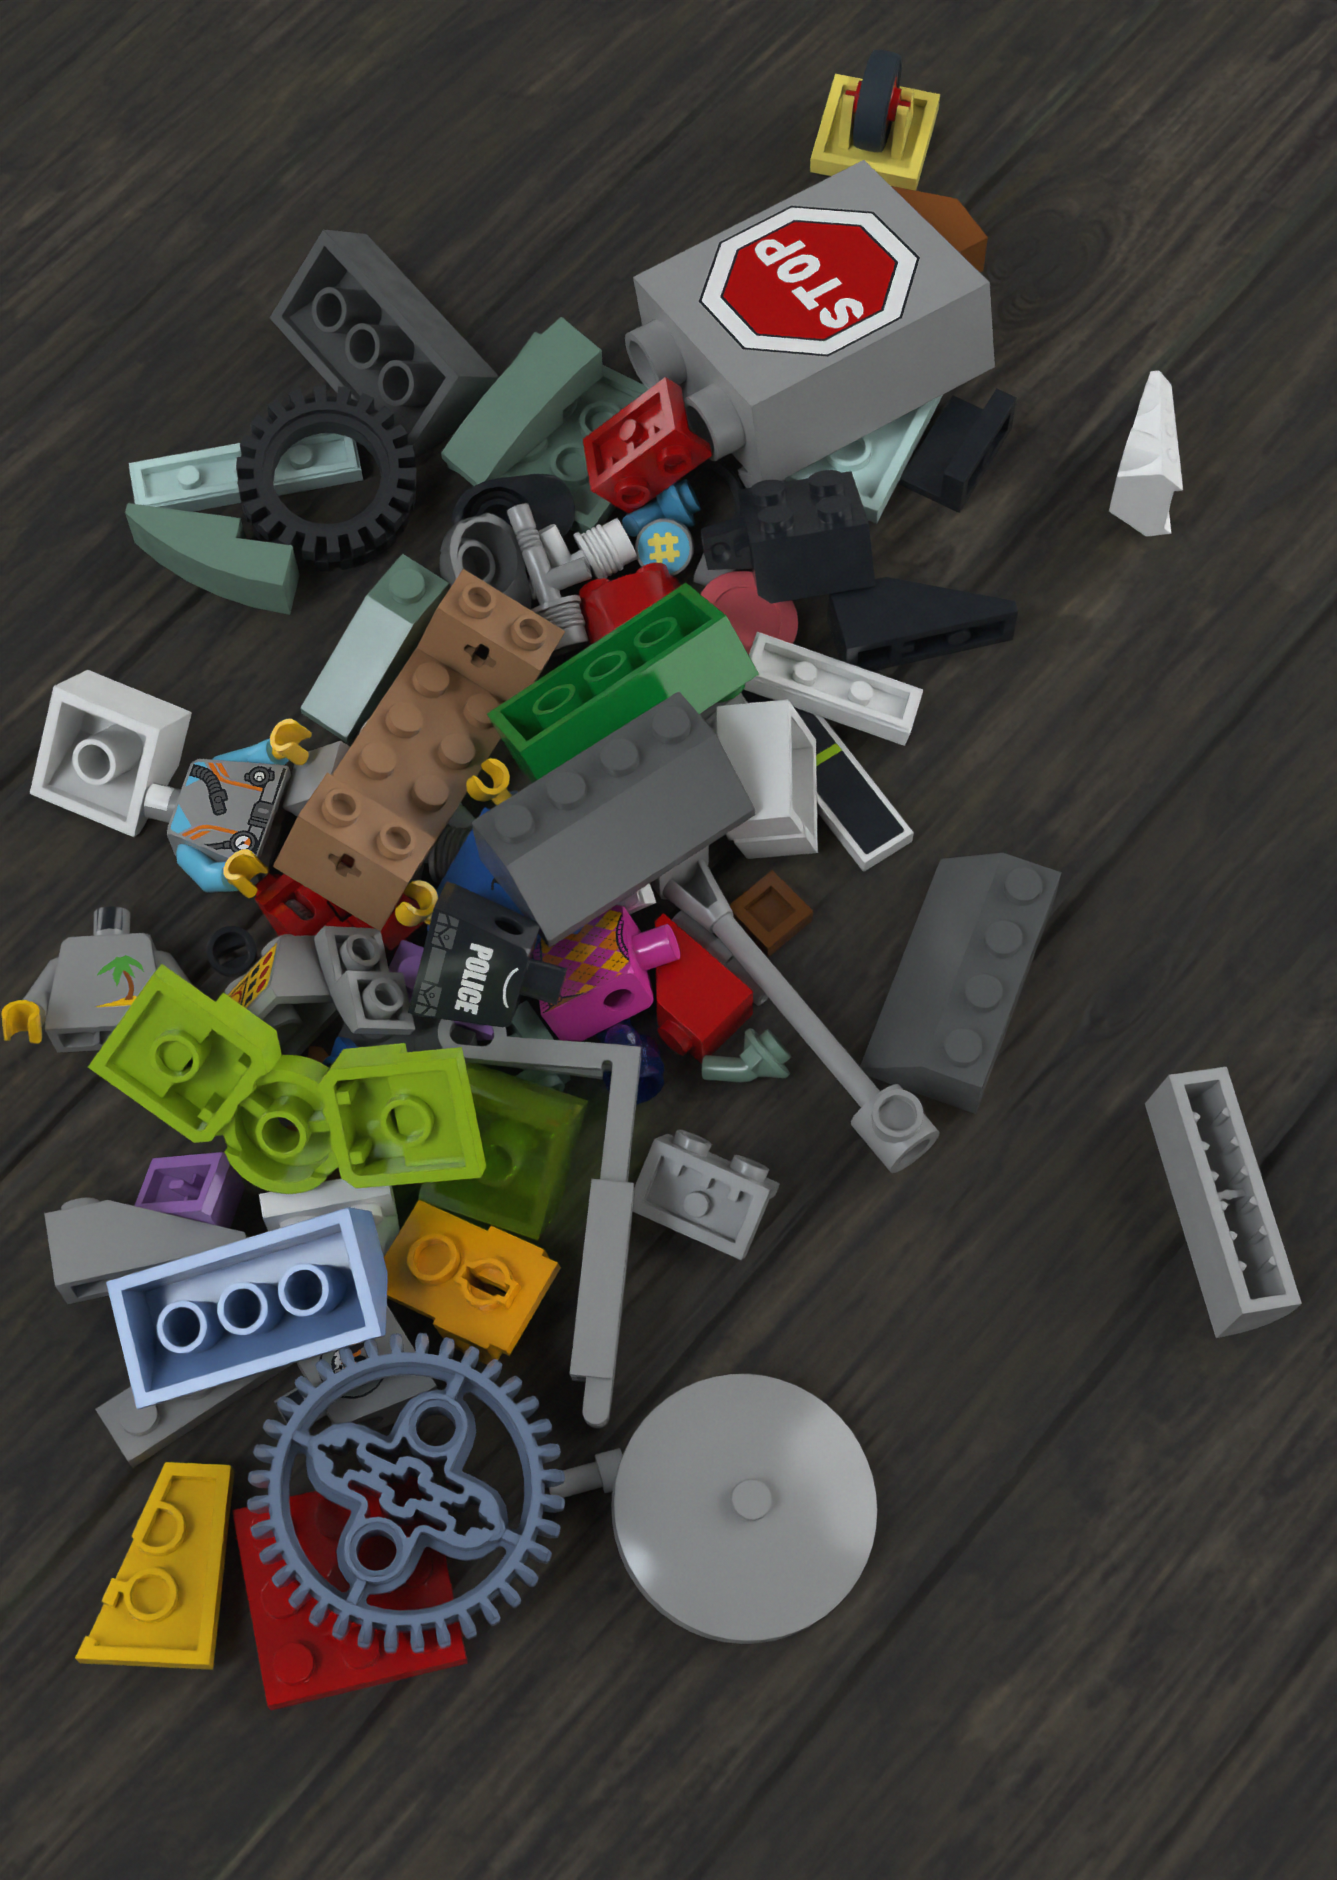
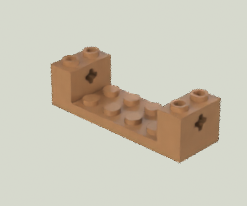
[273,569,565,931]

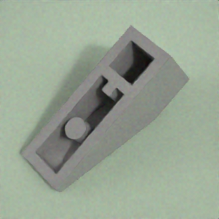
[44,1198,247,1304]

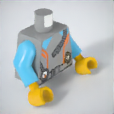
[144,719,312,898]

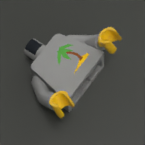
[1,906,192,1053]

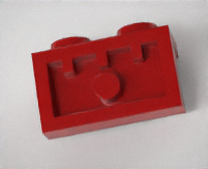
[583,377,712,513]

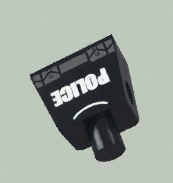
[408,882,567,1028]

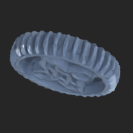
[247,1333,565,1654]

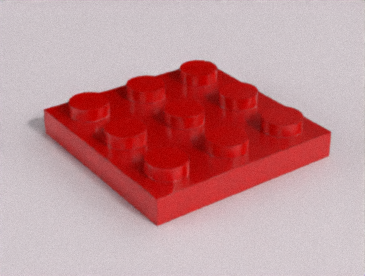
[232,1476,468,1711]

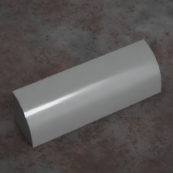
[1145,1067,1302,1338]

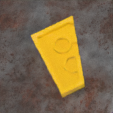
[75,1462,234,1670]

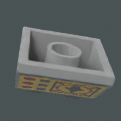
[225,934,340,1056]

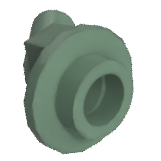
[702,1028,791,1082]

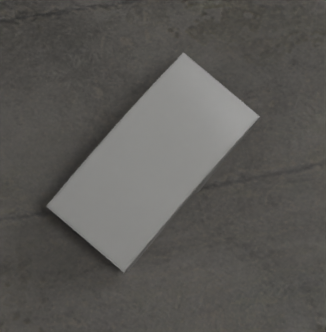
[314,926,415,1035]

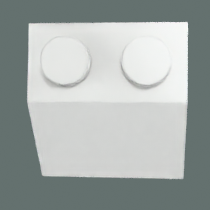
[30,670,192,837]

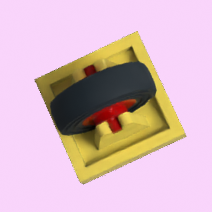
[810,50,940,191]

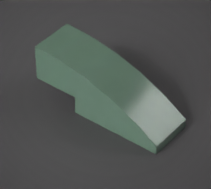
[441,317,603,486]
[125,503,300,615]

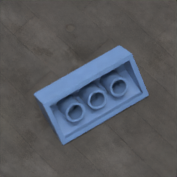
[106,1207,388,1409]

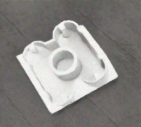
[1109,371,1183,536]

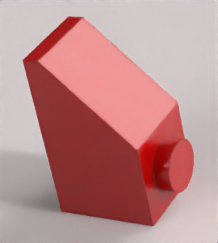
[655,913,753,1064]

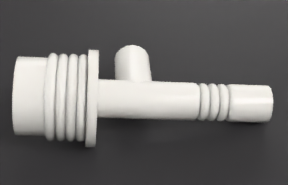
[528,518,638,601]

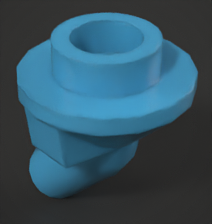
[622,479,701,537]

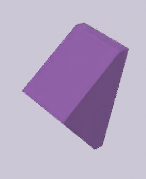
[134,1152,245,1229]

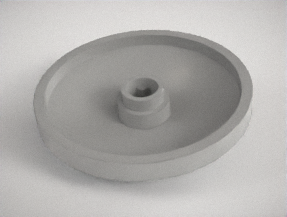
[611,1374,877,1644]

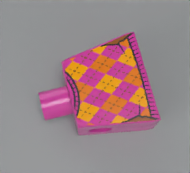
[533,905,680,1042]

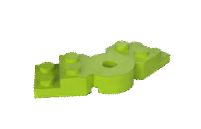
[88,964,486,1194]

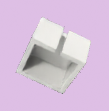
[711,699,818,859]

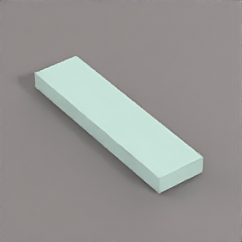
[129,433,363,512]

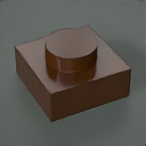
[729,870,813,958]

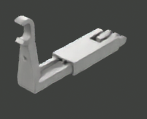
[438,1019,641,1429]

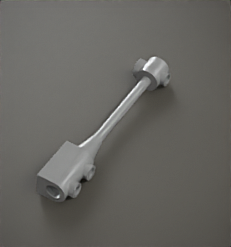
[650,845,940,1173]

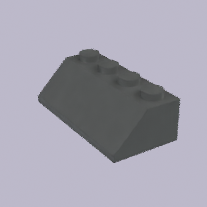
[270,229,499,459]
[471,691,755,948]
[860,853,1062,1114]

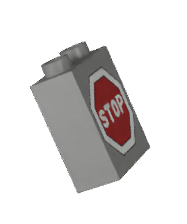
[625,160,995,482]

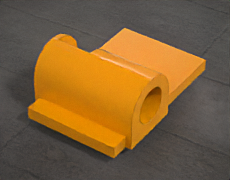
[384,1200,561,1364]

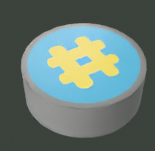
[635,518,695,576]

